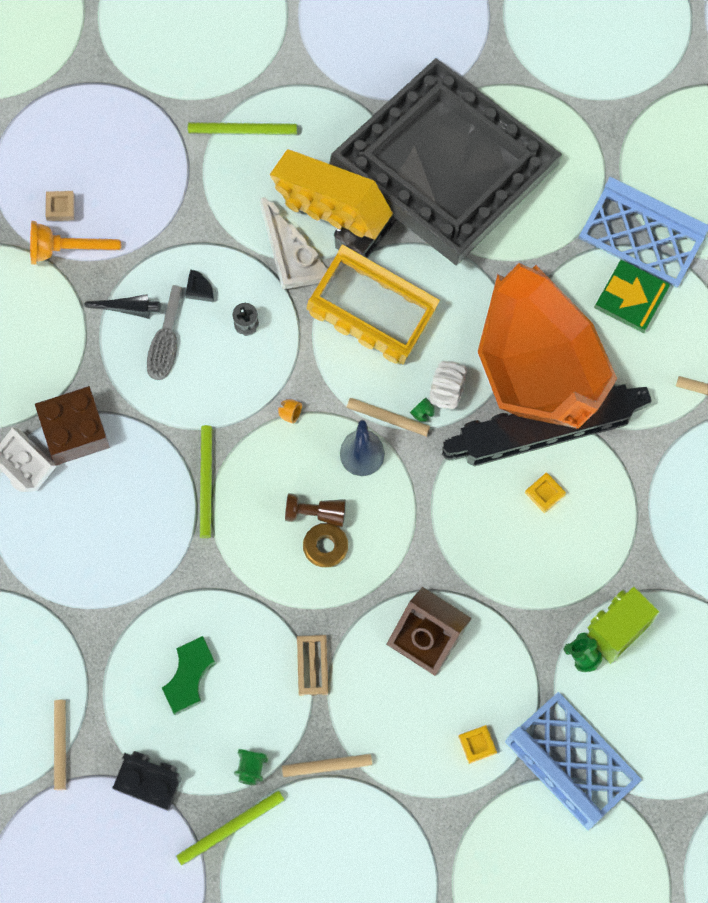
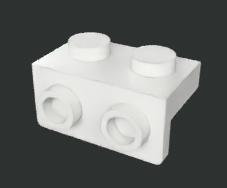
[0,427,57,492]

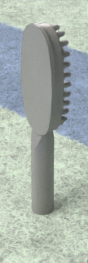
[147,285,183,380]

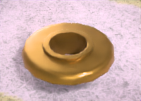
[303,523,348,568]

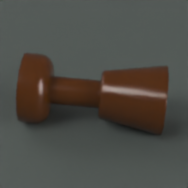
[285,493,346,527]

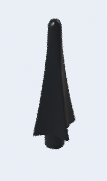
[84,294,161,319]

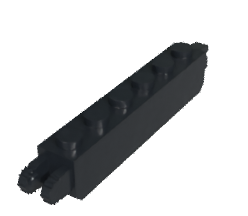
[442,384,652,467]

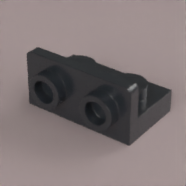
[112,751,182,812]

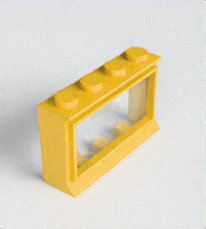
[306,244,440,365]

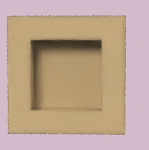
[45,191,75,221]

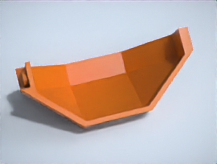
[477,263,617,428]

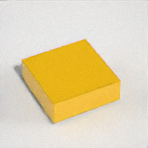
[525,472,566,514]
[458,725,497,764]

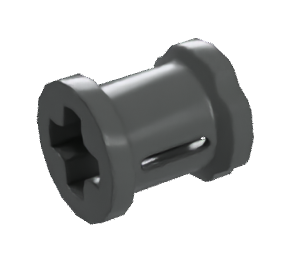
[232,302,259,336]

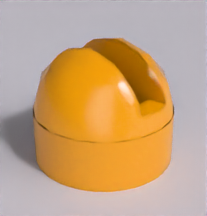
[278,399,302,424]

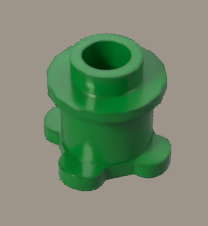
[564,633,603,672]
[234,749,268,786]

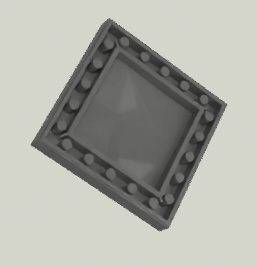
[329,58,562,266]

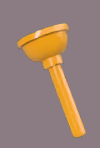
[30,220,121,265]

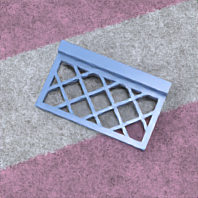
[579,177,708,288]
[505,692,642,831]

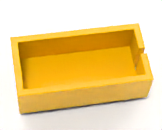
[269,149,393,240]

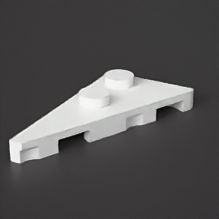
[259,197,335,289]

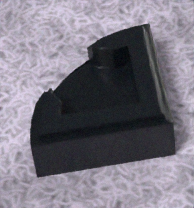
[185,269,214,302]

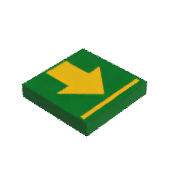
[594,259,670,333]

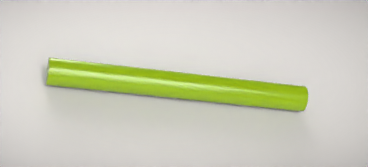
[188,122,297,134]
[200,425,212,539]
[175,790,284,866]

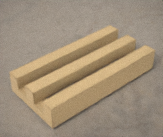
[297,635,328,696]

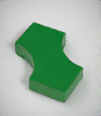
[161,636,216,716]

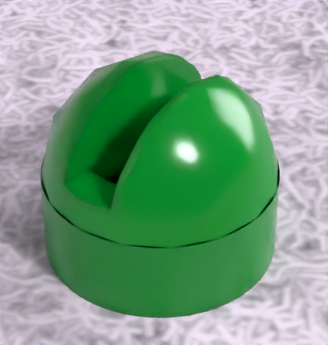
[410,397,435,422]

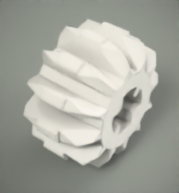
[429,361,467,410]

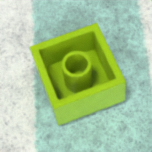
[587,586,660,664]

